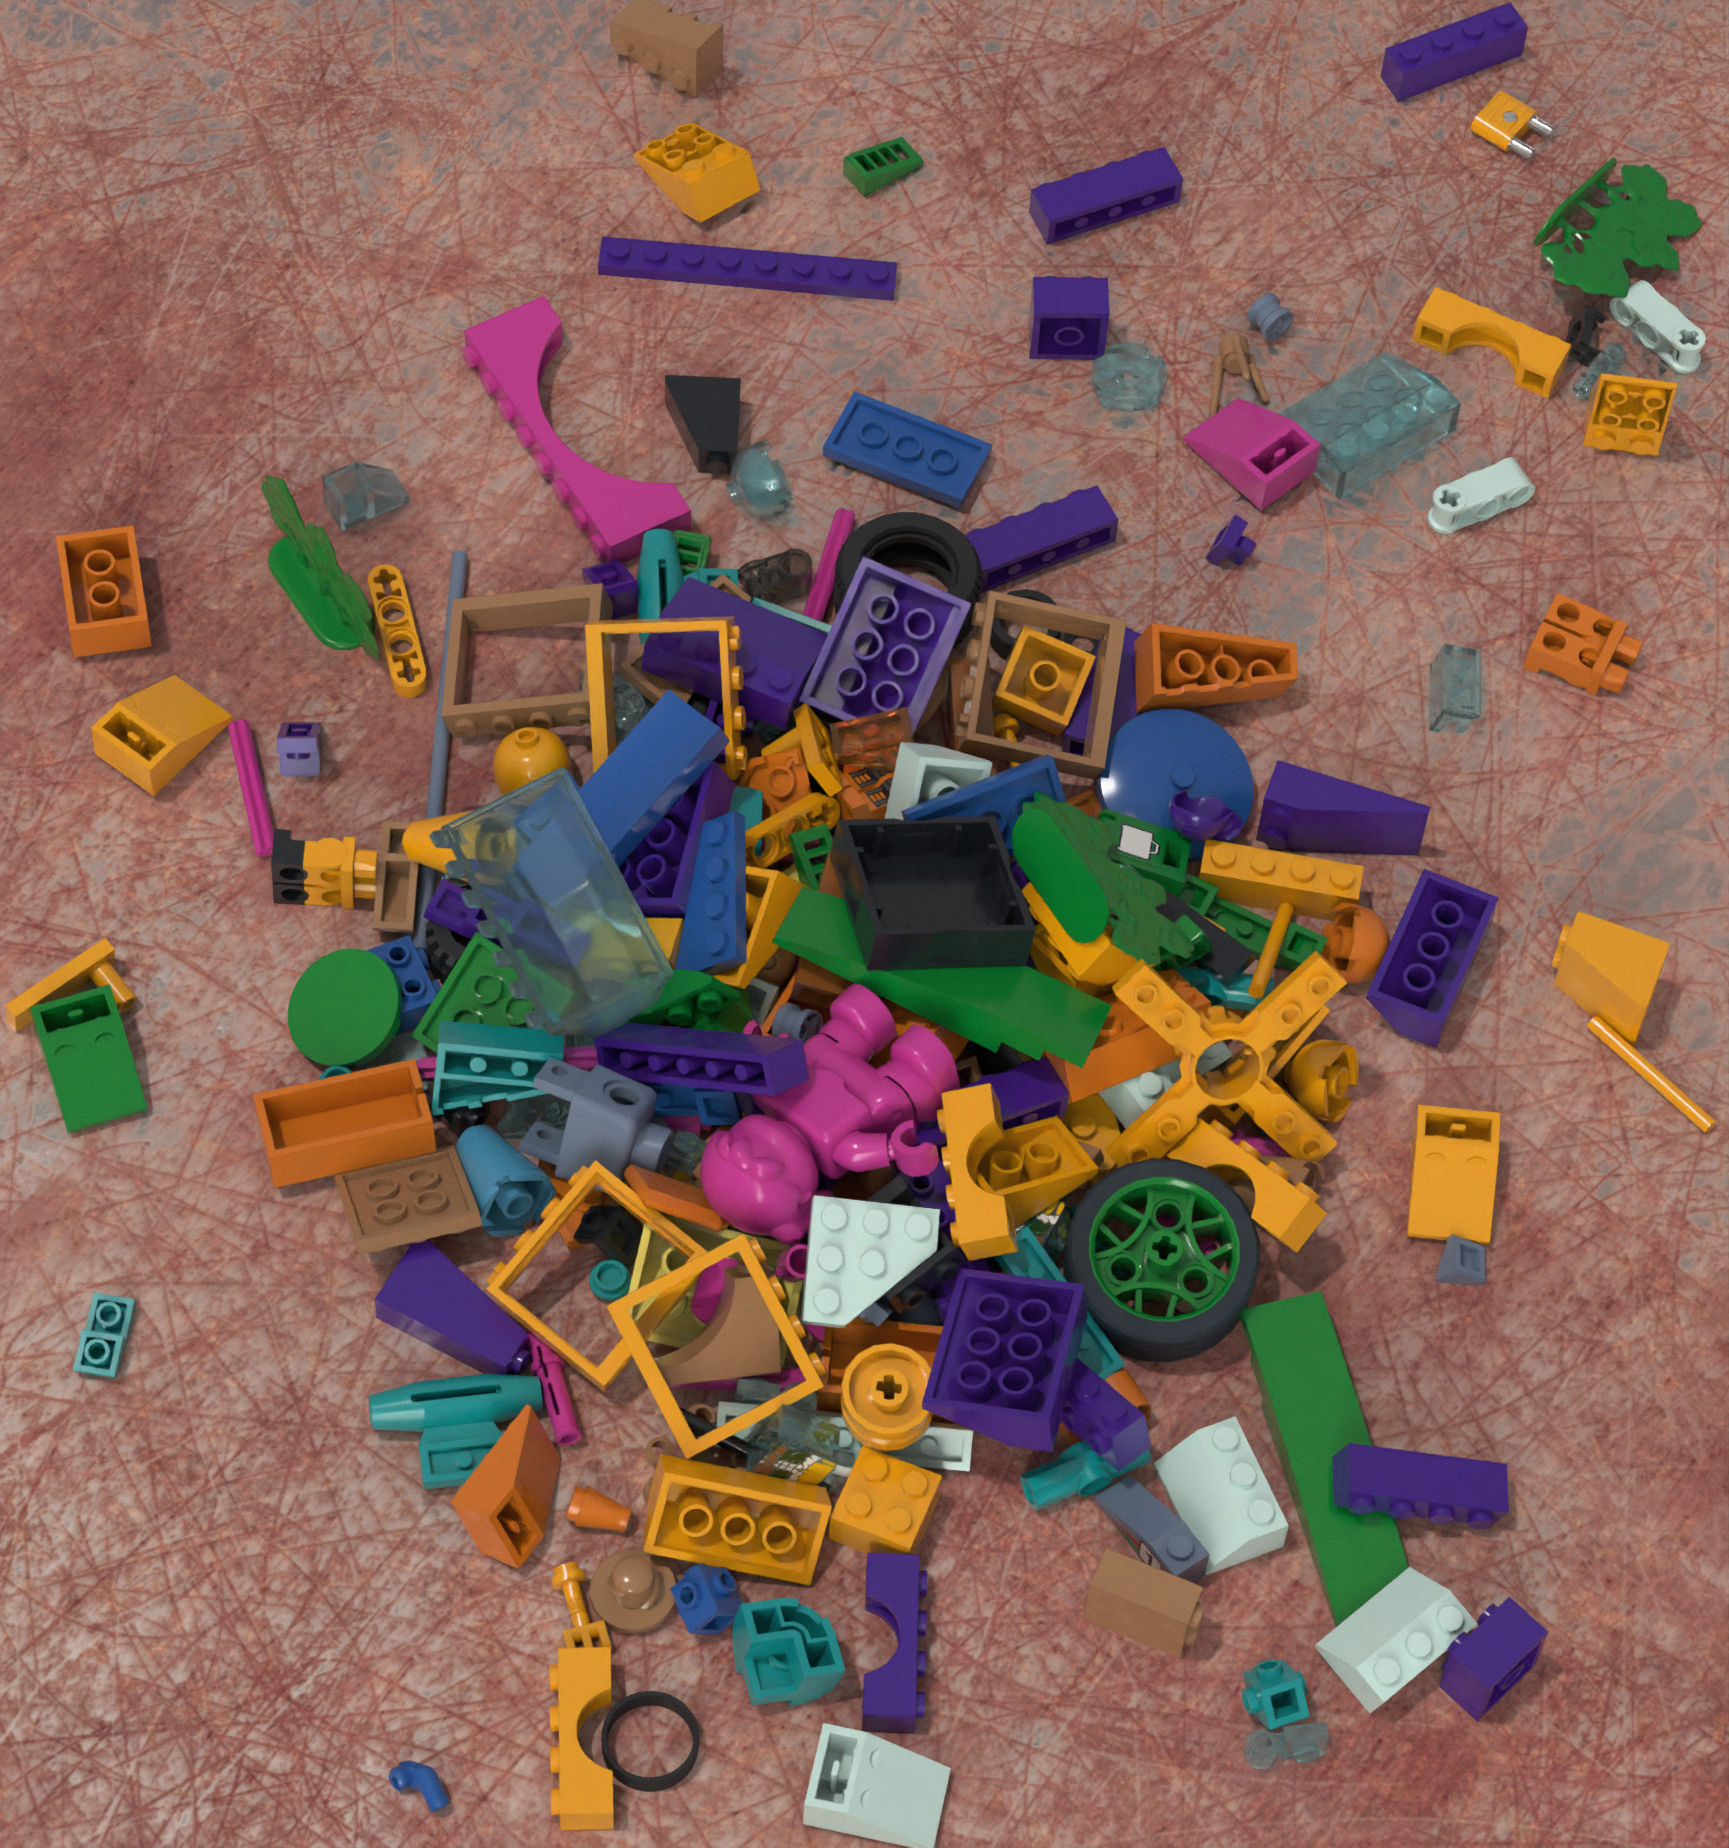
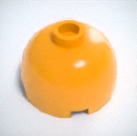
[493,727,573,803]
[1284,1039,1359,1123]

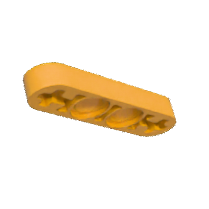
[368,564,427,698]
[745,792,840,869]

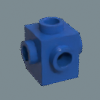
[670,1564,743,1635]

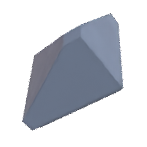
[1436,1234,1486,1285]

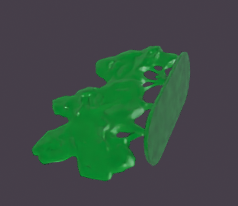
[1533,157,1702,297]
[261,475,379,661]
[1012,792,1194,965]

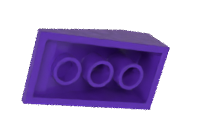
[1256,760,1431,855]

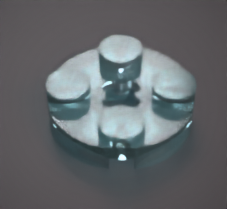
[1091,342,1167,412]

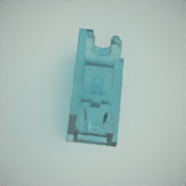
[1429,643,1481,734]

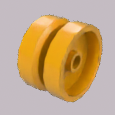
[840,1343,933,1451]

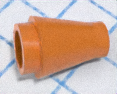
[565,1485,632,1533]

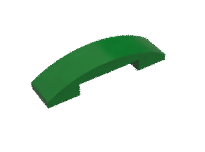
[1178,873,1329,971]

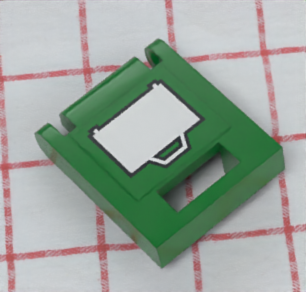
[1097,809,1191,898]

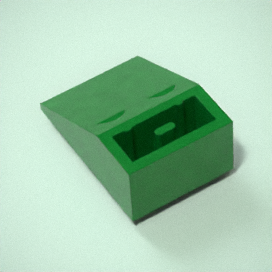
[30,984,148,1134]

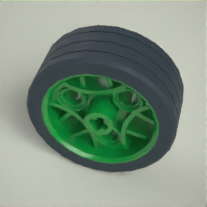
[1063,1158,1260,1362]

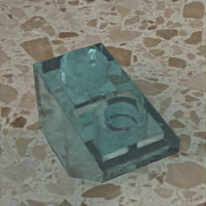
[322,462,410,531]

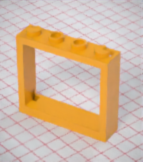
[585,616,748,780]
[486,1160,707,1392]
[606,1233,827,1459]

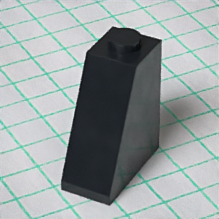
[665,375,741,475]

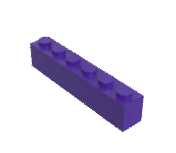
[594,1023,809,1096]

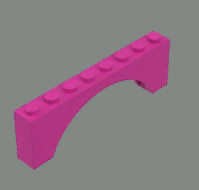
[462,296,691,564]

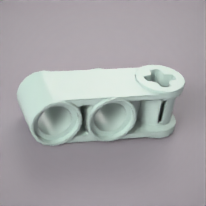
[1610,280,1706,374]
[1427,457,1535,534]

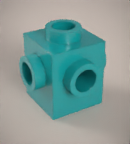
[1241,1659,1310,1730]

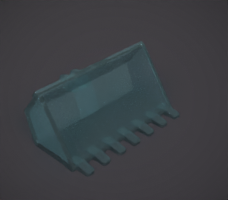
[429,767,674,1036]

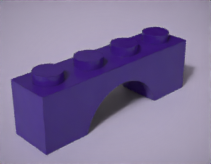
[862,1553,927,1734]

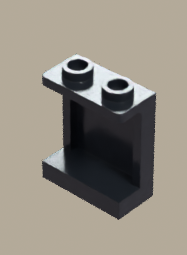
[866,1175,966,1314]

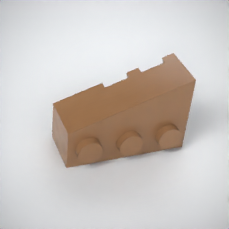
[610,0,723,98]

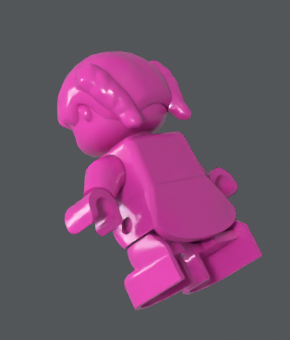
[700,983,960,1244]

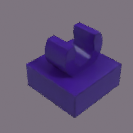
[1205,514,1256,566]

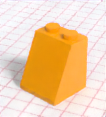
[1551,911,1671,1047]

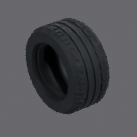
[834,512,982,649]

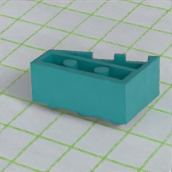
[431,1020,564,1116]

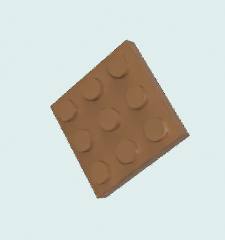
[333,1145,482,1255]

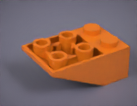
[450,1404,561,1569]

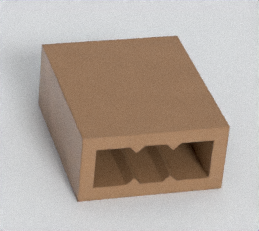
[1084,1548,1207,1659]

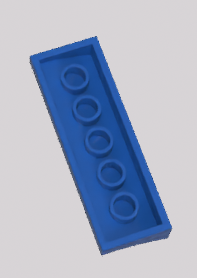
[508,689,730,922]

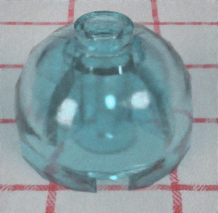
[726,439,795,518]

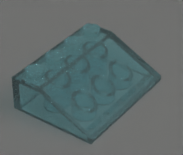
[1279,351,1461,499]

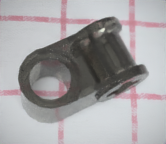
[738,548,813,605]

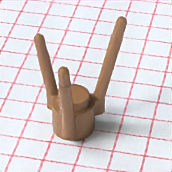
[1209,334,1269,418]

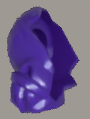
[1168,790,1242,842]

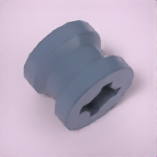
[1246,293,1294,341]
[772,1003,823,1045]

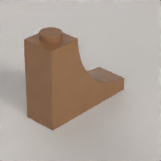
[654,1260,781,1386]

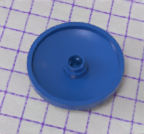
[1097,709,1253,863]

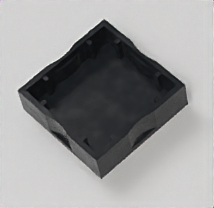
[830,816,1036,971]

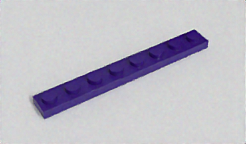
[598,236,897,301]

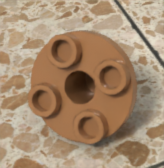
[590,1550,676,1635]

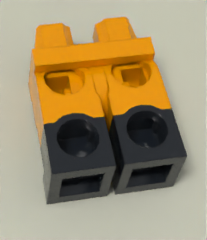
[271,829,378,909]

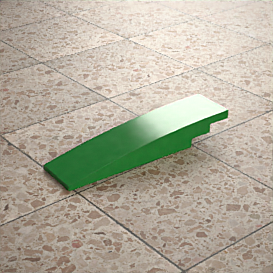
[772,887,1112,1068]
[1240,1291,1408,1627]

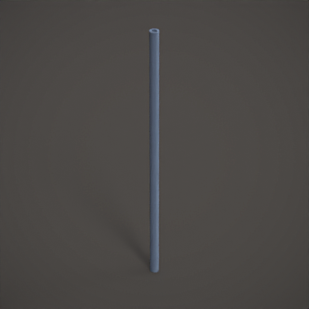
[413,551,468,955]

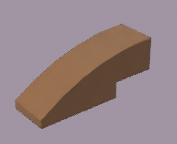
[372,821,421,933]

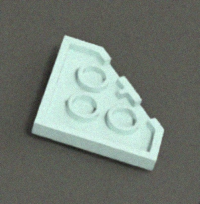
[801,1195,940,1328]

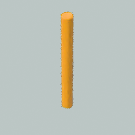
[1248,903,1294,998]
[1586,1015,1716,1133]

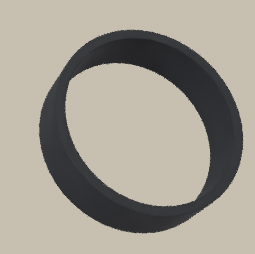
[602,1691,699,1792]

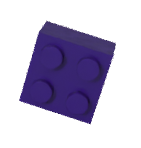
[1028,276,1110,360]
[1439,1597,1548,1722]

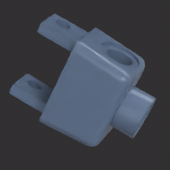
[519,1057,674,1192]

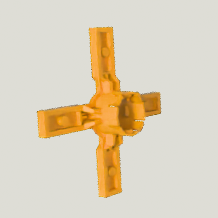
[1106,951,1347,1167]

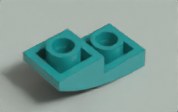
[73,1292,137,1379]

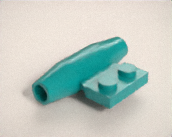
[637,529,738,645]
[368,1374,542,1490]

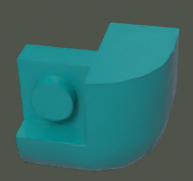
[732,1598,846,1707]

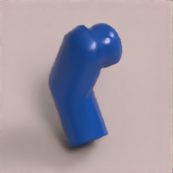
[389,1760,451,1813]

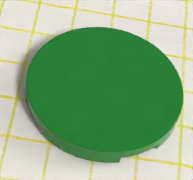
[288,948,403,1068]

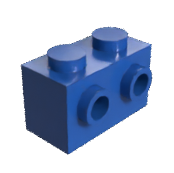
[366,935,441,1036]

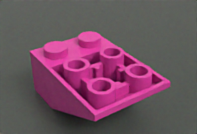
[1183,398,1321,511]

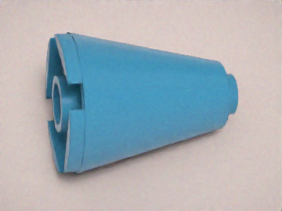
[456,1125,556,1237]

